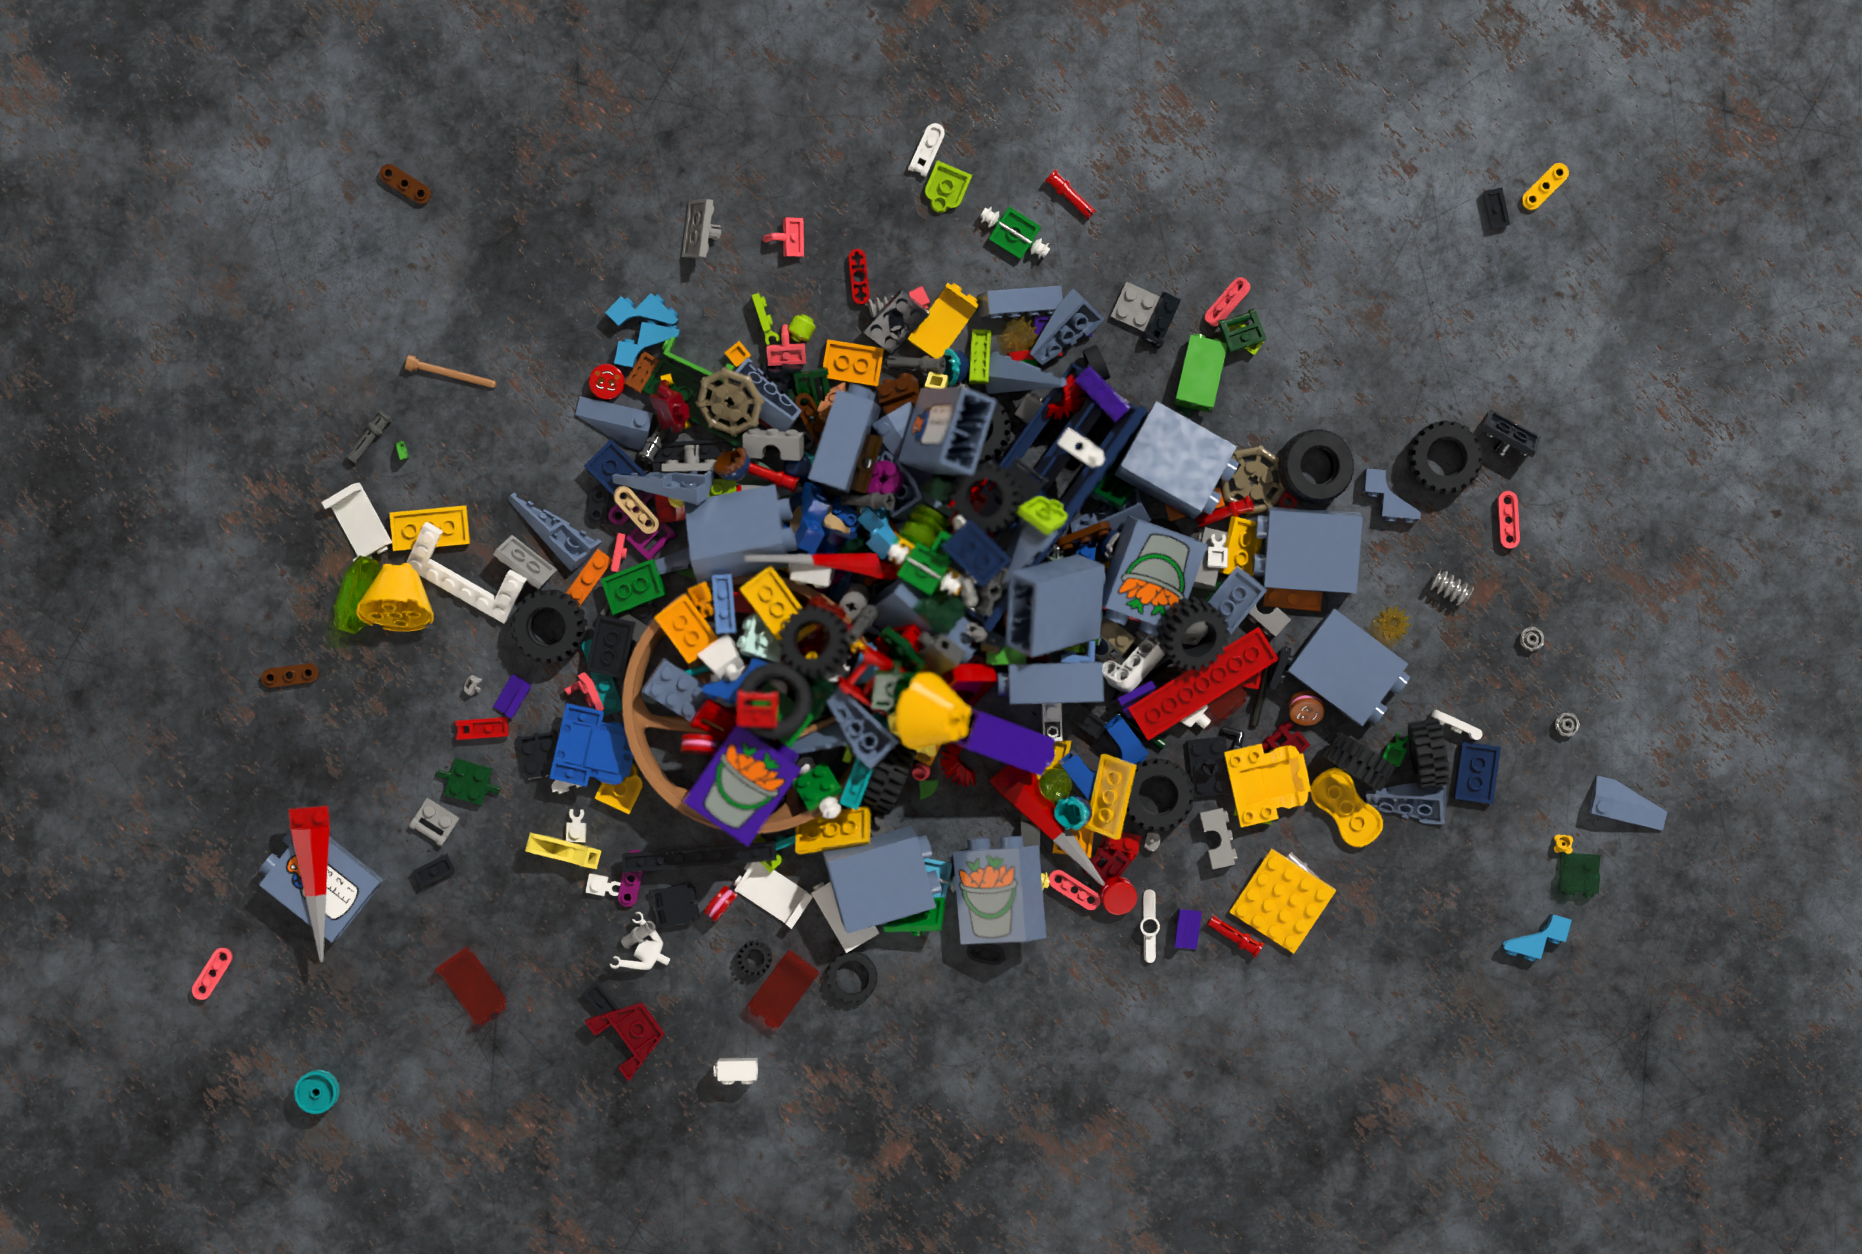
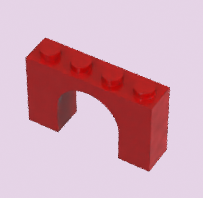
[943,664,997,708]

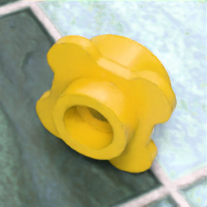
[1554,834,1573,854]

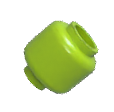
[788,313,816,343]

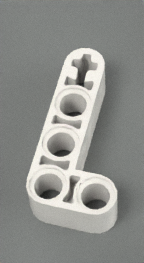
[1103,634,1165,693]

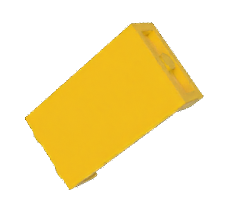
[907,283,979,359]

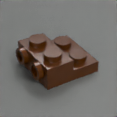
[877,373,920,416]

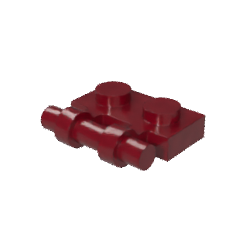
[1262,720,1311,754]
[1082,841,1132,886]

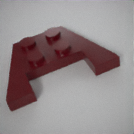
[585,1002,665,1081]

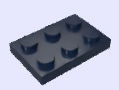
[584,439,647,498]
[942,518,1011,587]
[1454,742,1501,804]

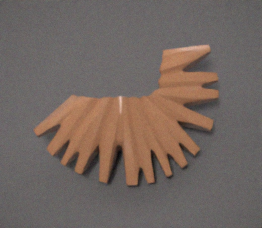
[817,382,846,422]

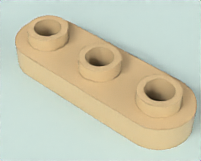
[613,486,659,534]

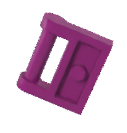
[626,511,677,560]

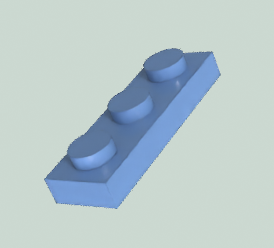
[712,574,736,634]

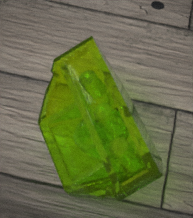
[334,555,381,634]

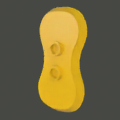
[1310,768,1383,847]

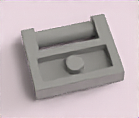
[409,798,460,847]

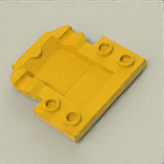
[1223,743,1311,827]

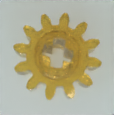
[1003,317,1038,351]
[1376,606,1411,640]

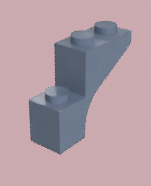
[1363,468,1421,523]

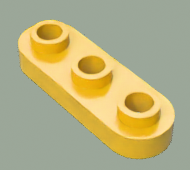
[1522,163,1569,210]

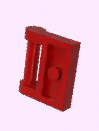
[737,691,778,727]
[690,698,737,742]

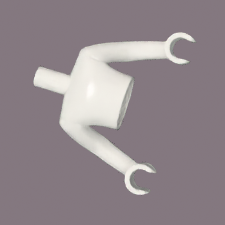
[610,912,670,970]

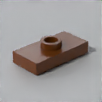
[625,351,660,394]

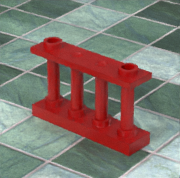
[837,643,916,718]

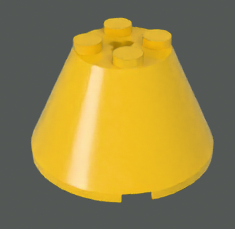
[356,563,434,631]
[895,672,971,749]

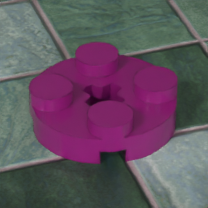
[867,460,903,495]

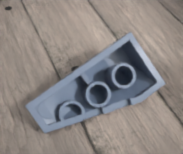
[1030,289,1105,365]
[827,689,899,769]
[1366,782,1446,825]

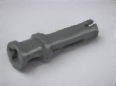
[887,356,946,374]
[346,409,393,463]
[637,424,670,464]
[840,492,895,510]
[846,605,878,644]

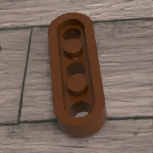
[379,164,432,204]
[794,393,826,445]
[1055,521,1112,553]
[261,663,319,687]

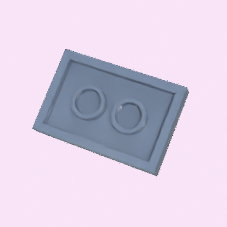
[1208,565,1267,634]
[642,658,707,721]

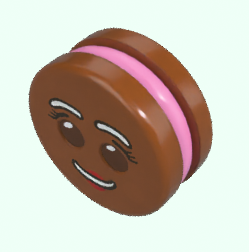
[1289,690,1325,726]

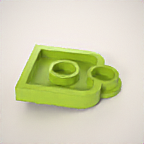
[925,160,973,213]
[1017,496,1067,535]

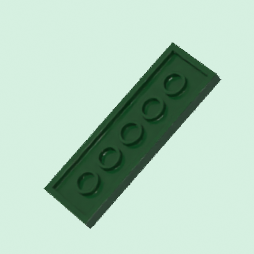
[642,357,760,448]

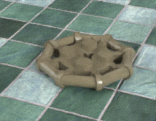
[695,367,764,437]
[1220,445,1286,516]

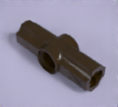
[850,433,884,494]

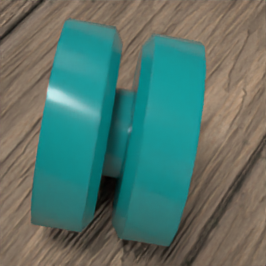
[294,1069,340,1114]

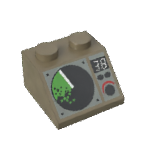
[1081,616,1136,663]

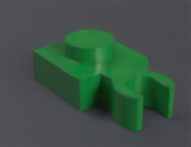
[1382,732,1408,768]

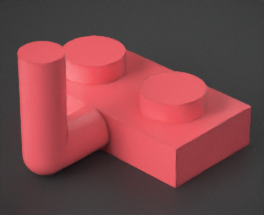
[763,217,804,257]
[767,324,806,366]
[564,672,604,711]

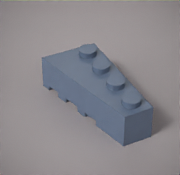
[978,286,1063,319]
[730,357,802,432]

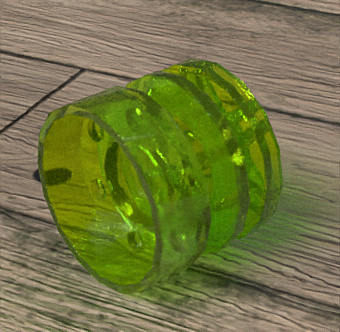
[899,505,950,550]

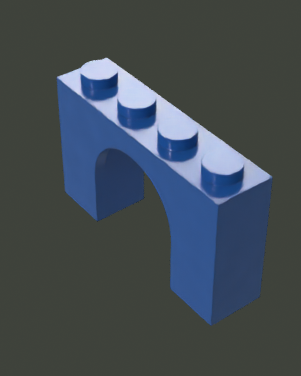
[1058,714,1149,800]

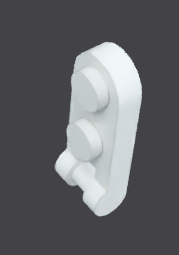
[908,123,945,177]
[1431,709,1482,740]

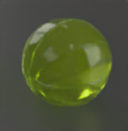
[1039,768,1072,802]

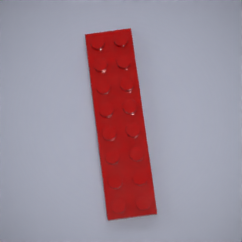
[1128,627,1279,740]

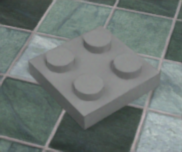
[1110,282,1160,332]

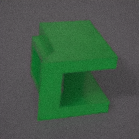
[931,530,952,561]

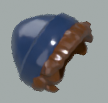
[714,448,751,481]

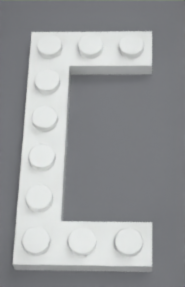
[406,521,527,624]

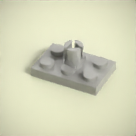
[682,199,721,258]
[662,445,716,474]
[493,535,557,590]

